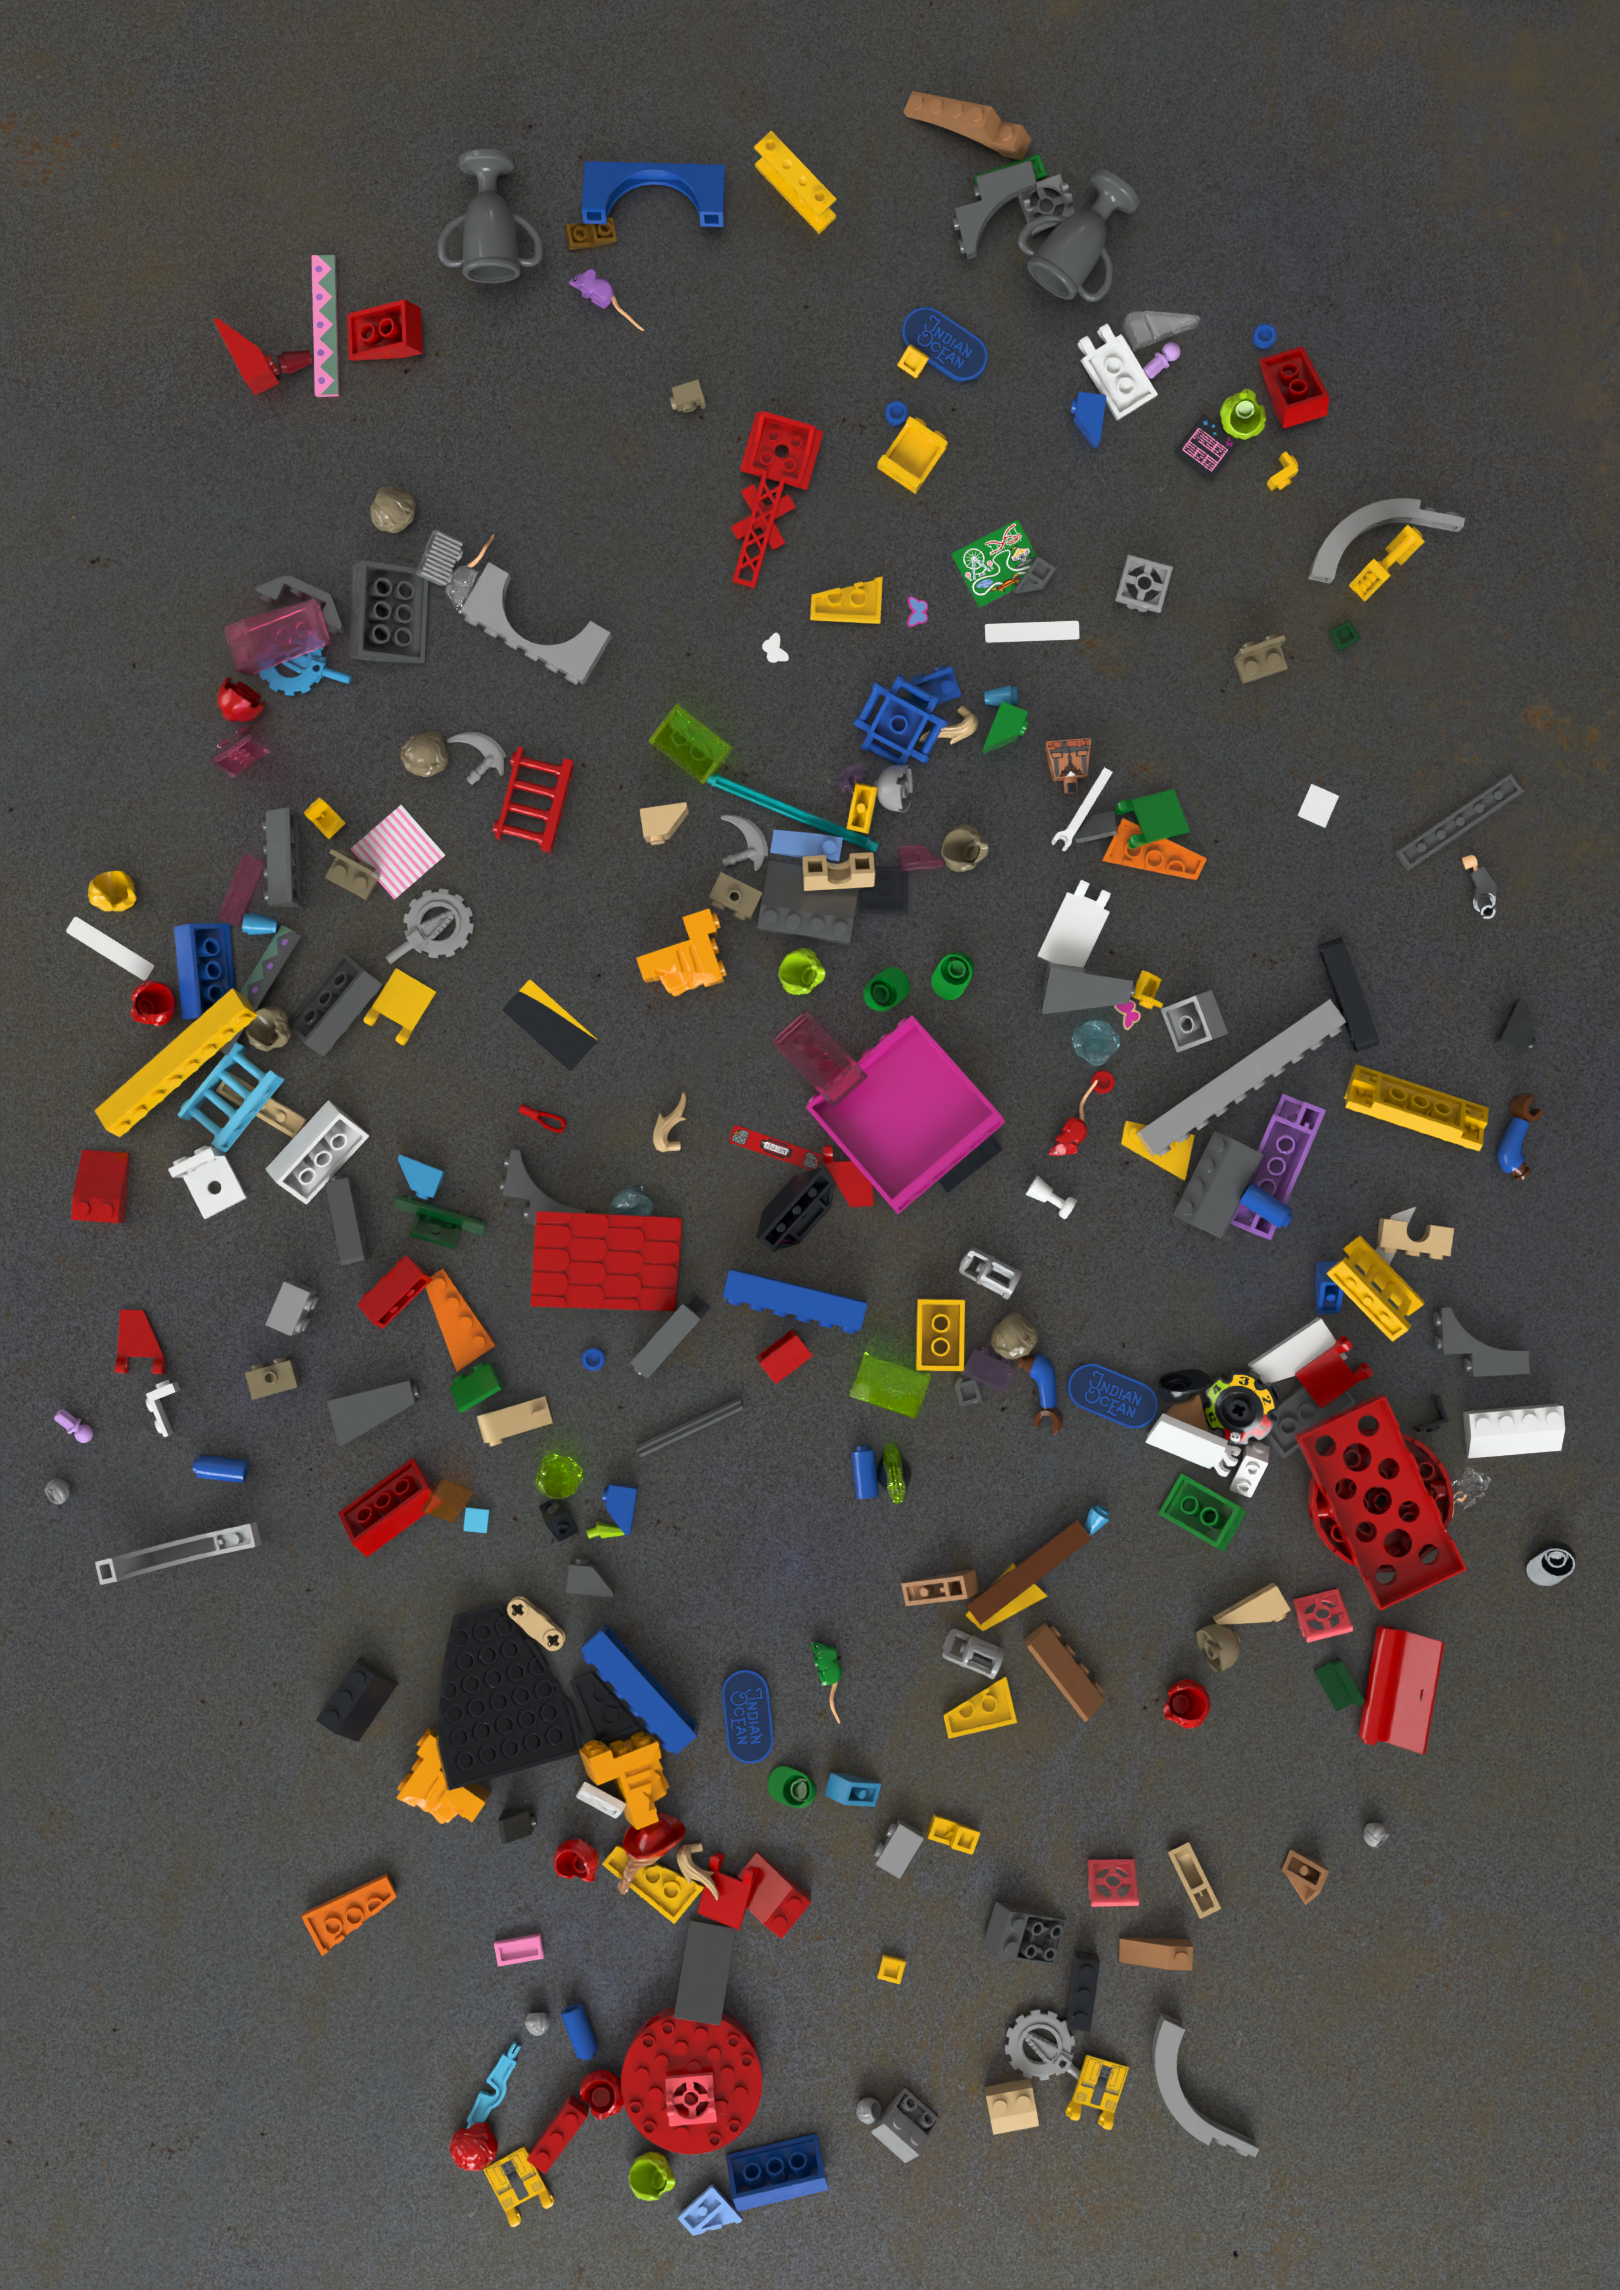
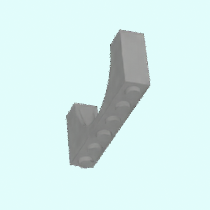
[461,562,612,685]

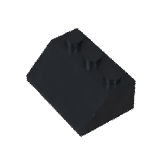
[938,1134,1002,1193]
[316,1657,399,1742]

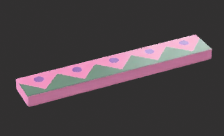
[312,255,340,397]

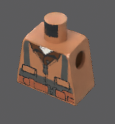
[1044,738,1091,794]

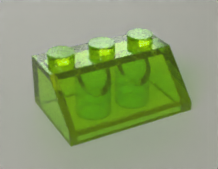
[648,704,735,785]
[849,1352,931,1419]

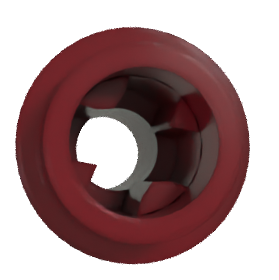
[276,350,313,375]

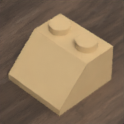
[640,802,689,845]
[984,2079,1039,2135]

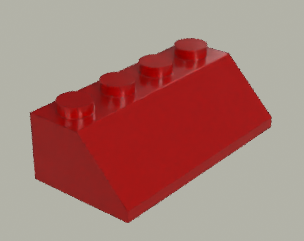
[338,1458,442,1557]

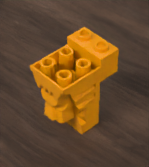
[636,909,727,997]
[397,1725,491,1824]
[579,1732,669,1830]

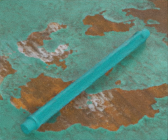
[704,771,879,852]

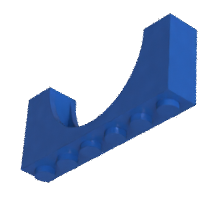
[582,161,725,227]

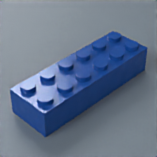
[723,1268,867,1334]
[580,1623,699,1755]

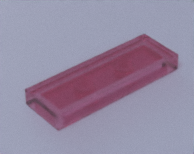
[217,853,267,927]

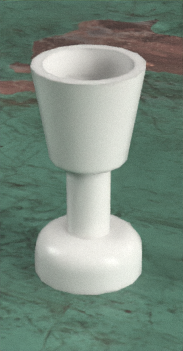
[1025,1175,1077,1219]

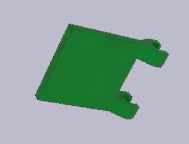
[1115,789,1190,849]

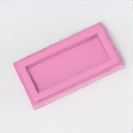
[494,1933,545,1966]

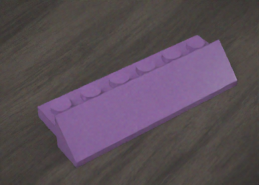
[1230,1094,1326,1240]

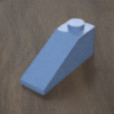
[770,829,843,864]

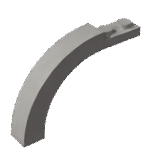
[1307,498,1465,583]
[95,1522,262,1585]
[1152,2013,1259,2157]

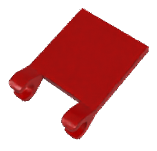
[1295,1336,1373,1409]
[697,1853,758,1930]

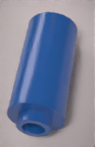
[1240,1183,1294,1229]
[851,1445,879,1499]
[193,1454,249,1483]
[560,2003,599,2061]

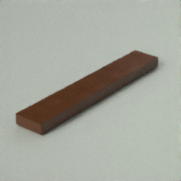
[966,1520,1092,1625]

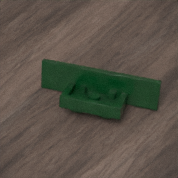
[395,1195,486,1249]

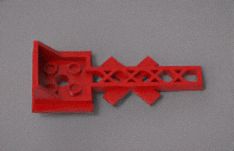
[731,411,824,589]

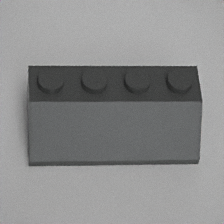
[262,807,301,907]
[288,952,383,1057]
[1173,1131,1264,1239]

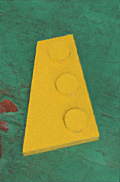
[810,576,883,624]
[1120,1121,1195,1181]
[965,1563,1047,1631]
[943,1676,1017,1739]

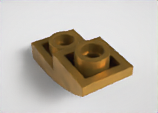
[564,217,617,250]

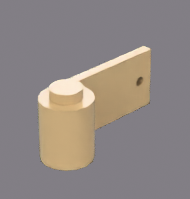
[477,1396,553,1446]

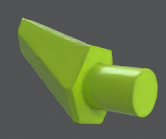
[586,1522,625,1539]

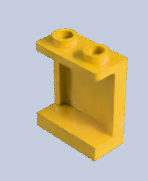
[877,416,948,494]

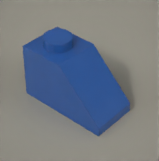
[1070,392,1107,448]
[1315,1261,1344,1314]
[602,1482,638,1536]

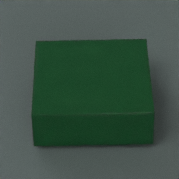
[1328,619,1361,652]

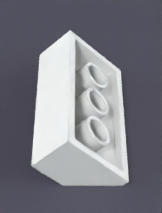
[265,1100,369,1205]
[1463,1404,1565,1458]

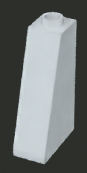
[1248,1318,1348,1384]

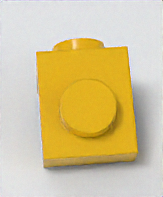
[1266,452,1299,491]
[304,797,346,839]
[1132,970,1163,1009]

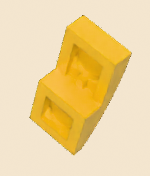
[926,1814,980,1855]

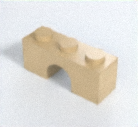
[802,852,875,891]
[1376,1218,1454,1260]

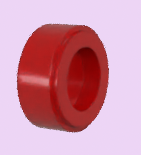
[1091,1070,1115,1094]

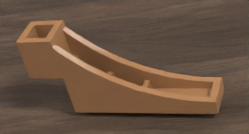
[903,91,1032,161]

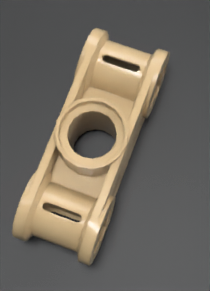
[507,1596,566,1651]

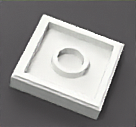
[576,1782,626,1819]

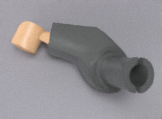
[1462,855,1497,919]

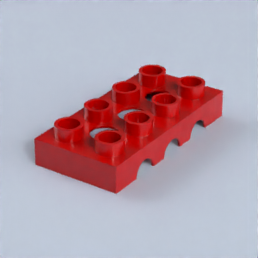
[1294,1394,1467,1611]

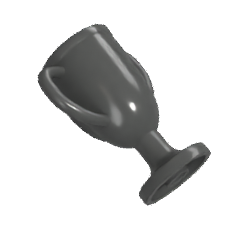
[437,149,543,283]
[1018,169,1140,302]

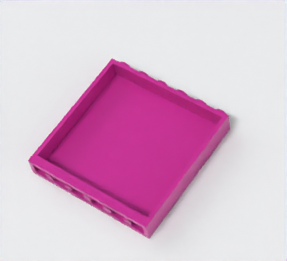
[805,1016,1005,1214]

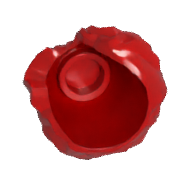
[130,980,177,1026]
[1163,1679,1211,1729]
[553,1838,599,1882]
[579,2070,624,2121]
[449,2122,498,2171]

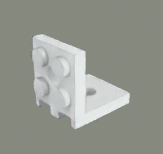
[168,1146,248,1219]

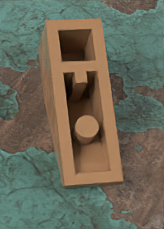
[901,1569,980,1606]
[1119,1937,1193,1970]

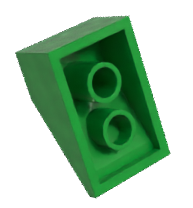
[1158,1473,1247,1552]

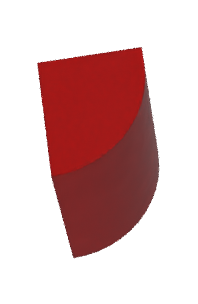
[756,1328,813,1384]

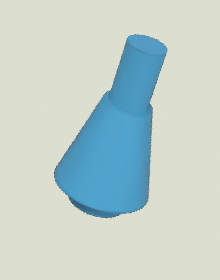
[1083,1505,1111,1546]

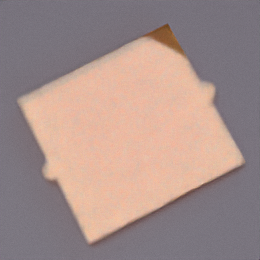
[422,1478,474,1523]

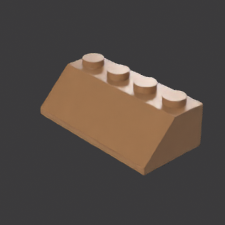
[1023,1622,1105,1722]

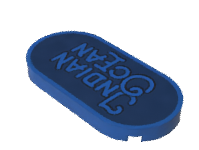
[902,307,987,382]
[1067,1363,1158,1428]
[722,1669,774,1764]

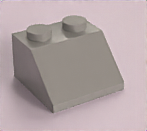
[1161,990,1228,1053]

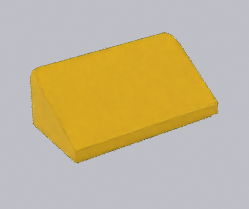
[846,783,877,834]

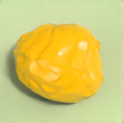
[88,871,137,912]

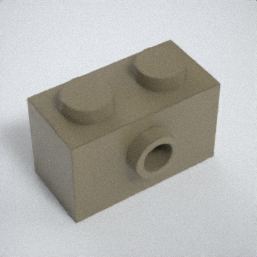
[708,872,763,921]
[245,1356,302,1400]

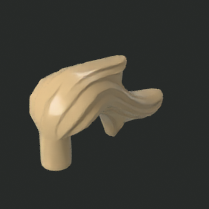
[919,706,979,744]
[653,1092,686,1152]
[676,1842,719,1900]

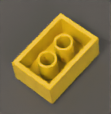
[916,1298,965,1371]

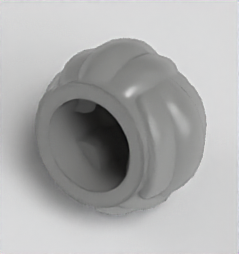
[45,1478,70,1504]
[1364,1822,1389,1848]
[525,2013,550,2036]
[856,2097,881,2124]

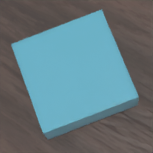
[463,1507,490,1533]

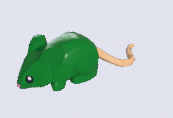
[810,1642,843,1724]

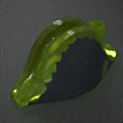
[877,1442,912,1504]

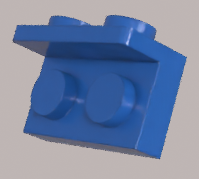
[910,665,962,709]

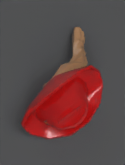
[618,1813,686,1895]

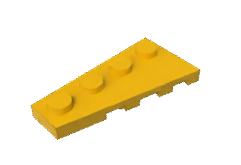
[602,1844,704,1924]

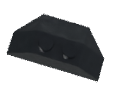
[756,1167,836,1252]

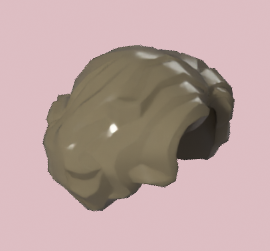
[370,486,416,533]
[400,731,449,777]
[941,824,989,872]
[246,1006,291,1052]
[990,1312,1038,1360]

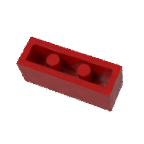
[357,1255,432,1329]
[526,2094,589,2174]

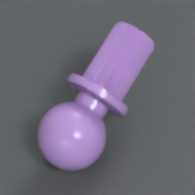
[1143,342,1181,379]
[54,1409,94,1443]

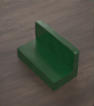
[1314,1657,1365,1711]

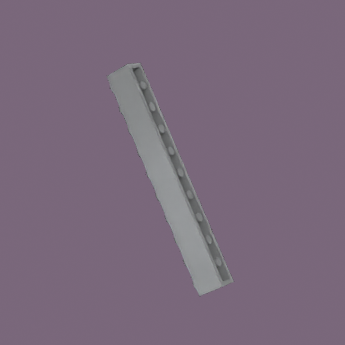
[1136,999,1346,1157]

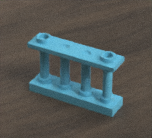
[177,1042,285,1152]

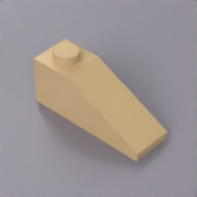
[1213,1582,1290,1625]

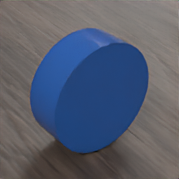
[1252,324,1277,349]
[885,401,908,426]
[582,1347,605,1371]

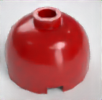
[217,677,265,722]

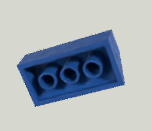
[174,923,235,1020]
[726,2133,829,2211]

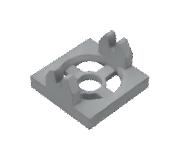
[1017,174,1075,236]
[1115,554,1173,613]

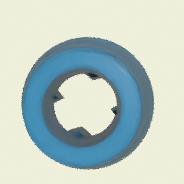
[985,685,1019,706]
[242,912,277,935]

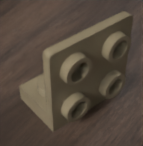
[1233,634,1288,685]
[325,848,381,901]

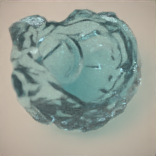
[1071,1020,1120,1066]
[609,1184,653,1216]

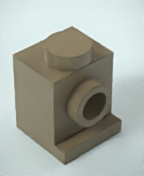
[669,379,706,413]

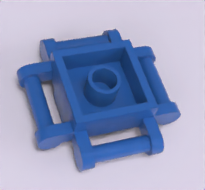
[853,674,949,765]

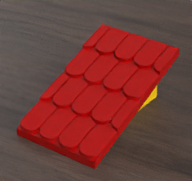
[530,1211,682,1311]

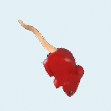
[1049,1080,1098,1156]

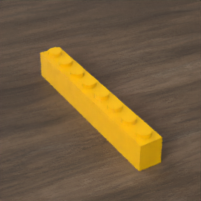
[94,988,258,1137]

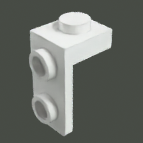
[146,1380,181,1437]
[1230,1440,1269,1497]

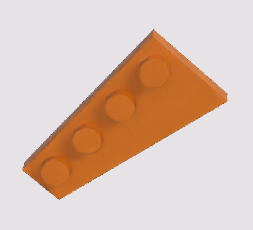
[1102,818,1207,881]
[425,1268,496,1372]
[301,1874,397,1956]

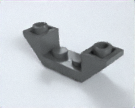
[255,575,346,634]

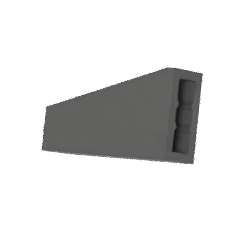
[1039,962,1136,1014]
[325,1174,372,1266]
[630,1292,711,1379]
[327,1379,420,1447]

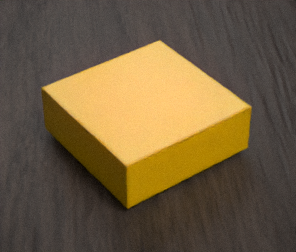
[897,344,930,378]
[877,1953,906,1984]

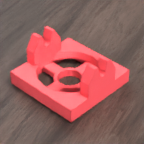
[1293,1589,1353,1643]
[1087,1859,1139,1907]
[665,2072,717,2126]

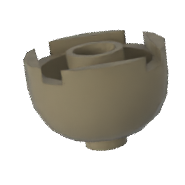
[1196,1624,1241,1672]

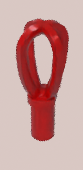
[518,1104,567,1133]

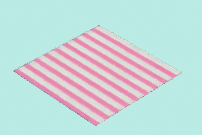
[351,805,445,900]

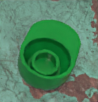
[931,951,975,1000]
[863,967,910,1012]
[767,1766,817,1809]

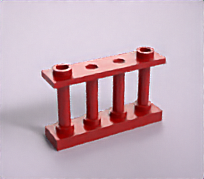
[493,747,575,854]

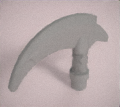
[447,732,507,786]
[720,815,768,872]

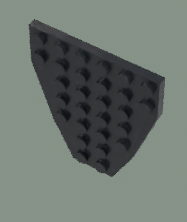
[436,1603,583,1791]

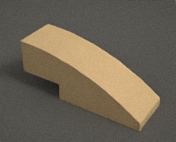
[1168,1842,1221,1919]

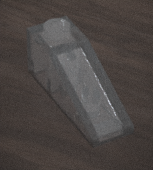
[1122,311,1200,352]

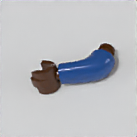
[1497,1093,1545,1181]
[1017,1353,1064,1435]

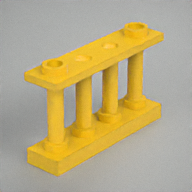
[754,131,836,234]
[1349,525,1425,601]
[1327,1235,1425,1342]

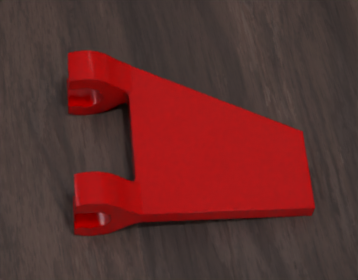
[823,1145,874,1207]
[115,1310,166,1375]

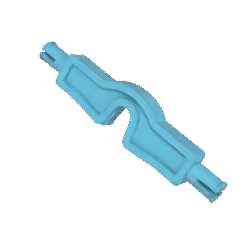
[466,2041,522,2129]

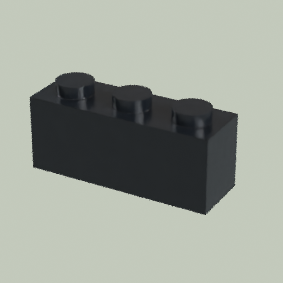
[1065,1951,1100,2032]

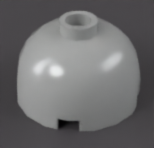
[873,765,913,812]

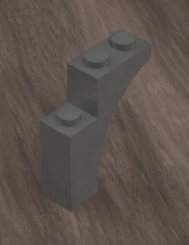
[952,161,1037,259]
[500,1149,588,1225]
[1433,1306,1530,1377]

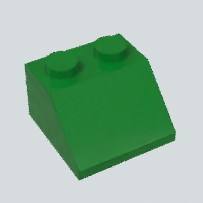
[982,701,1030,754]
[449,1361,506,1414]

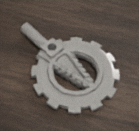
[385,889,474,964]
[1005,2009,1081,2080]

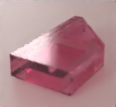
[897,845,944,872]

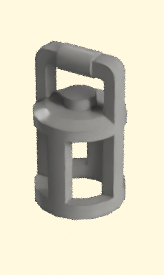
[959,1247,1023,1300]
[942,1629,1005,1679]

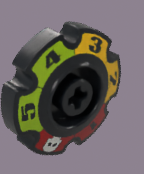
[1203,1369,1279,1444]

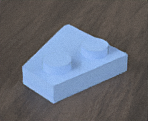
[677,2183,743,2236]

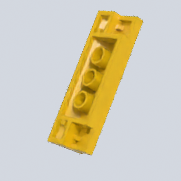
[1344,1064,1489,1151]

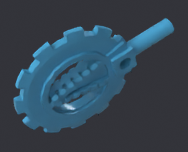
[257,625,352,696]

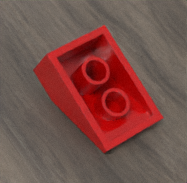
[347,299,423,361]
[214,318,280,395]
[1259,346,1329,429]
[71,1150,130,1223]
[735,1851,811,1939]

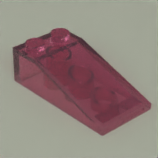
[223,599,330,676]
[210,725,271,778]
[771,1010,868,1108]

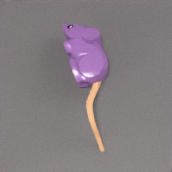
[569,269,644,331]

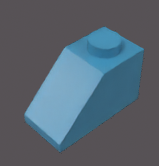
[398,1155,446,1200]
[824,1772,881,1807]

